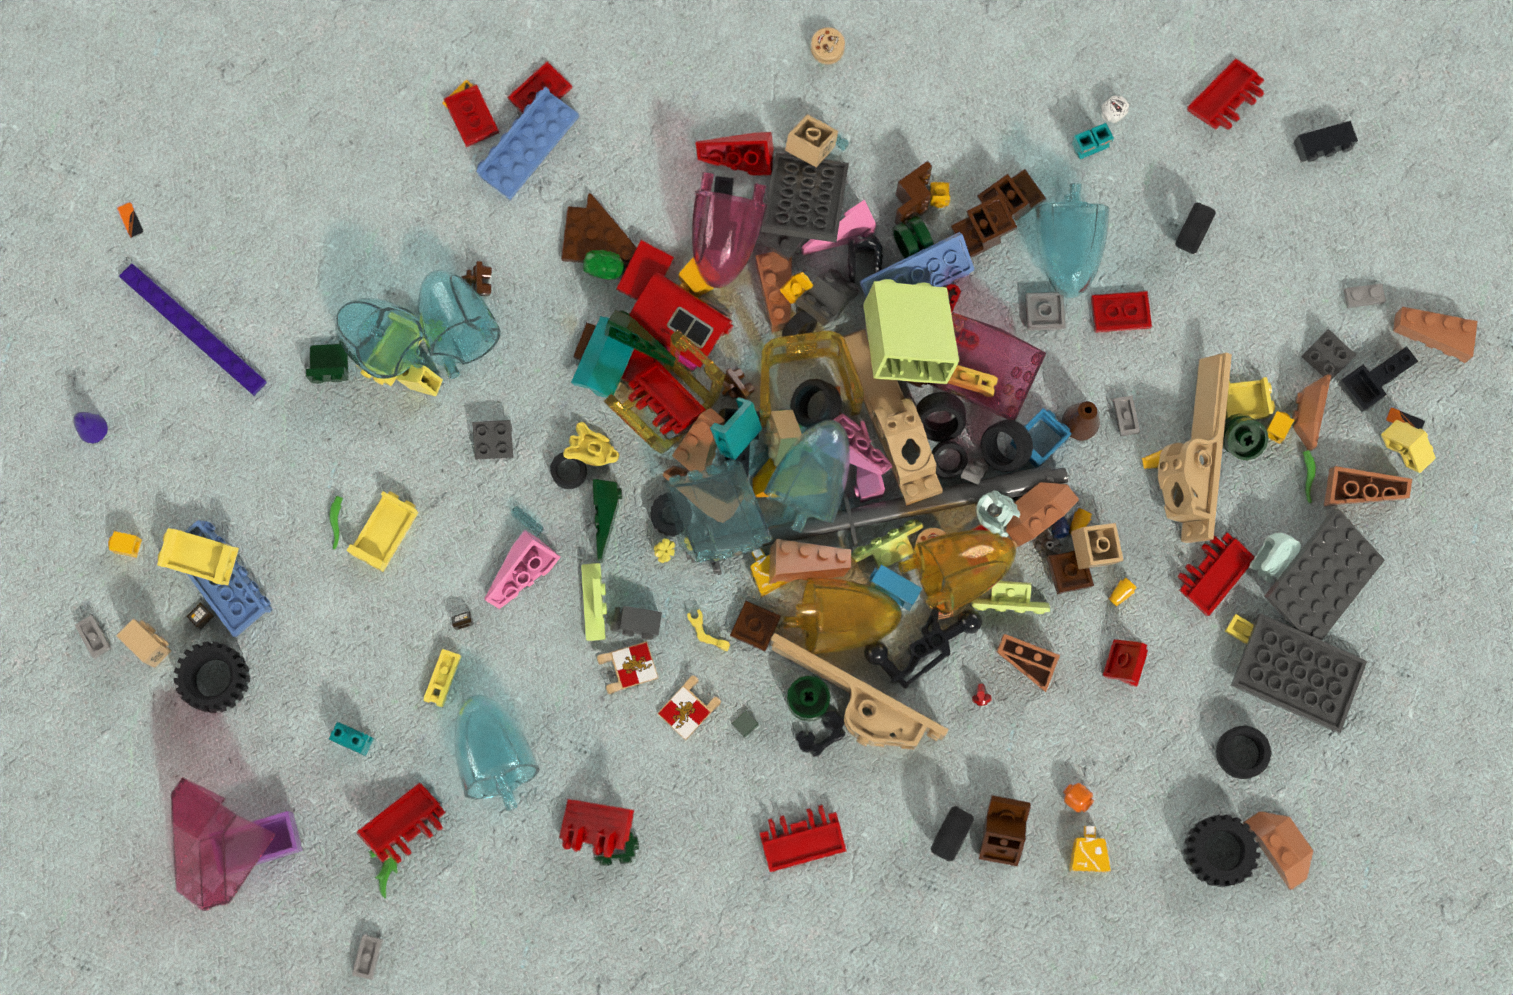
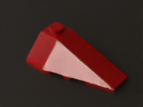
[695,132,774,176]

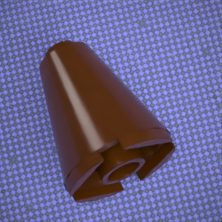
[1061,401,1100,441]

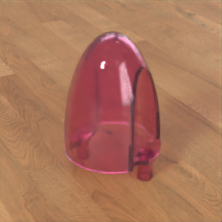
[692,172,767,288]

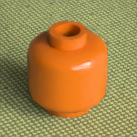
[1063,783,1094,813]

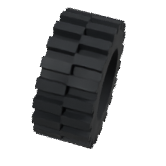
[173,641,250,713]
[1184,815,1260,887]

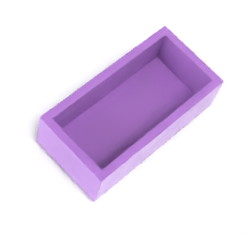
[210,811,303,875]

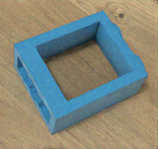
[1010,408,1071,468]
[869,565,922,611]

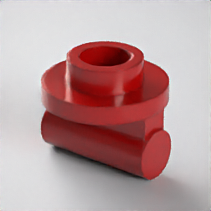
[972,684,992,706]

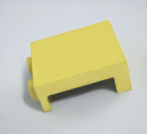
[1225,377,1275,420]

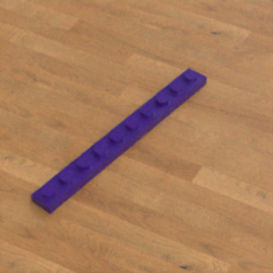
[119,263,267,396]

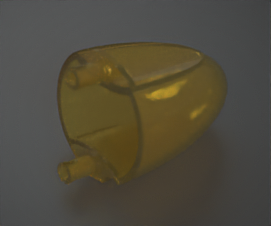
[898,530,1016,614]
[783,577,902,654]

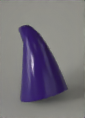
[73,412,108,444]

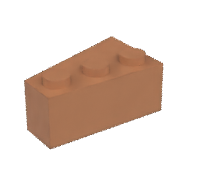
[672,408,725,480]
[996,634,1060,692]

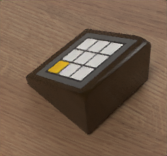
[186,602,214,630]
[452,611,474,630]

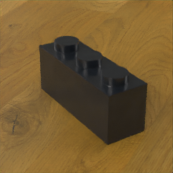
[1294,121,1358,162]

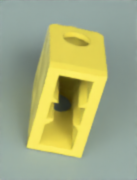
[397,362,443,397]

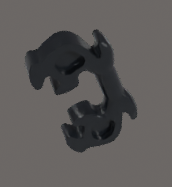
[795,711,846,757]

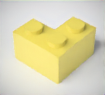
[1381,420,1436,473]

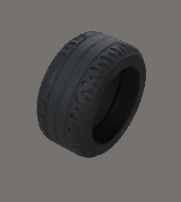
[1175,202,1216,254]
[790,379,842,431]
[916,392,966,442]
[980,420,1033,472]
[1216,726,1271,779]
[930,806,974,862]

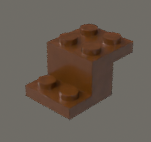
[894,161,932,226]
[977,169,1046,221]
[951,194,1017,258]
[979,795,1031,867]

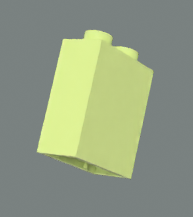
[863,279,959,384]

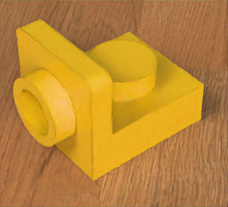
[930,182,950,208]
[780,272,813,304]

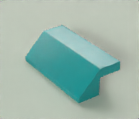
[571,316,634,399]

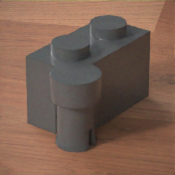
[610,606,662,640]

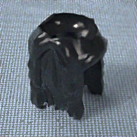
[847,235,883,283]

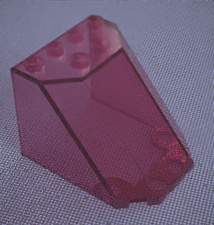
[928,312,1046,421]
[171,777,276,911]

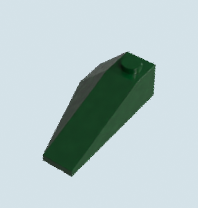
[604,310,676,367]
[592,479,622,563]

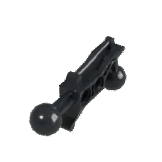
[864,609,982,689]

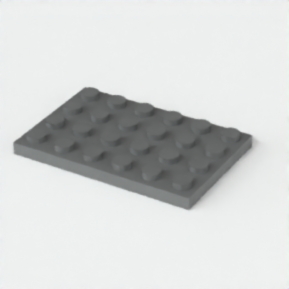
[761,153,849,243]
[1264,509,1385,641]
[1231,613,1367,733]

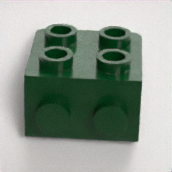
[306,343,349,384]
[594,832,639,866]

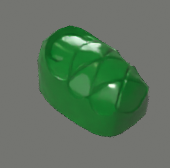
[583,250,623,280]

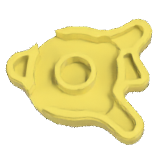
[563,422,619,466]

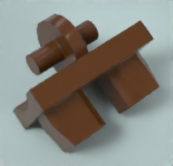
[461,261,492,299]
[721,368,755,400]

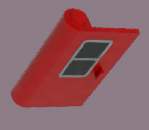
[629,272,733,368]

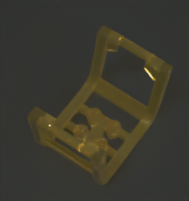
[604,329,725,454]
[759,331,864,428]

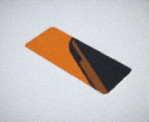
[117,202,144,238]
[1386,407,1425,429]

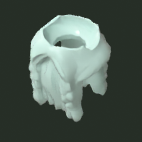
[976,490,1020,537]
[1249,532,1302,583]

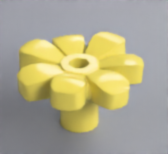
[654,538,675,563]

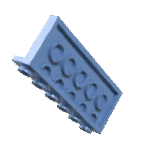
[476,87,579,200]
[860,232,975,298]
[185,520,273,637]

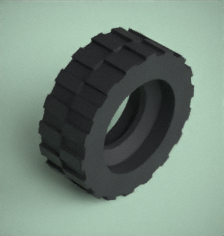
[650,492,693,536]

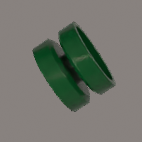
[892,216,934,259]
[1223,413,1268,461]
[787,675,830,722]

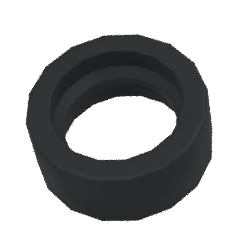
[782,310,817,346]
[931,440,968,479]
[550,452,587,489]

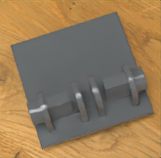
[1301,329,1357,381]
[472,420,513,460]

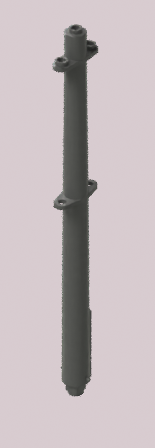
[685,465,1068,575]

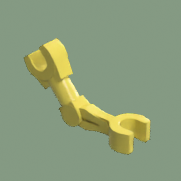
[687,609,730,652]

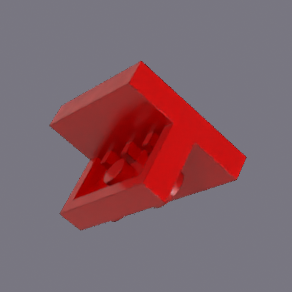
[1103,639,1148,687]

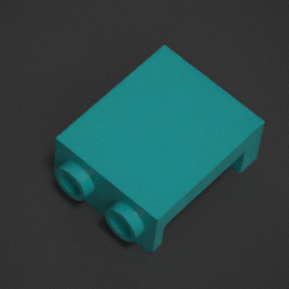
[710,397,762,460]

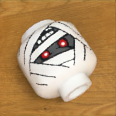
[1101,96,1129,123]

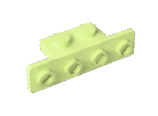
[851,519,923,568]
[581,563,607,641]
[971,581,1050,614]

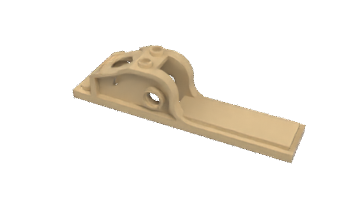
[839,329,943,506]
[1158,352,1232,543]
[770,633,949,750]

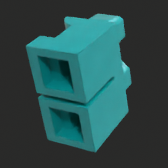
[1072,123,1114,160]
[328,721,374,756]

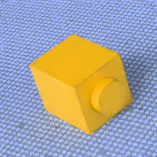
[1266,411,1294,444]
[108,531,142,558]

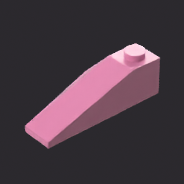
[801,200,876,256]
[814,413,893,475]
[853,421,885,503]
[484,530,560,609]

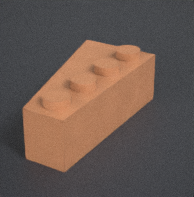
[769,539,851,584]

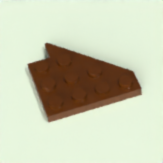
[561,193,637,267]

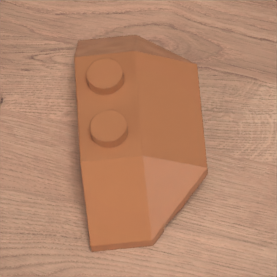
[1292,374,1331,451]
[1006,482,1079,547]
[1243,812,1313,890]

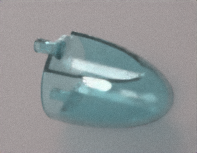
[1035,183,1110,298]
[418,269,501,379]
[335,298,425,379]
[764,420,850,533]
[454,695,539,811]

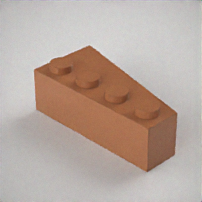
[755,252,792,332]
[1393,307,1478,363]
[1324,466,1412,506]

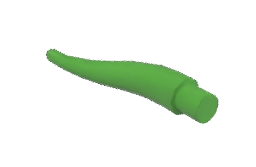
[1302,450,1316,503]
[329,496,343,549]

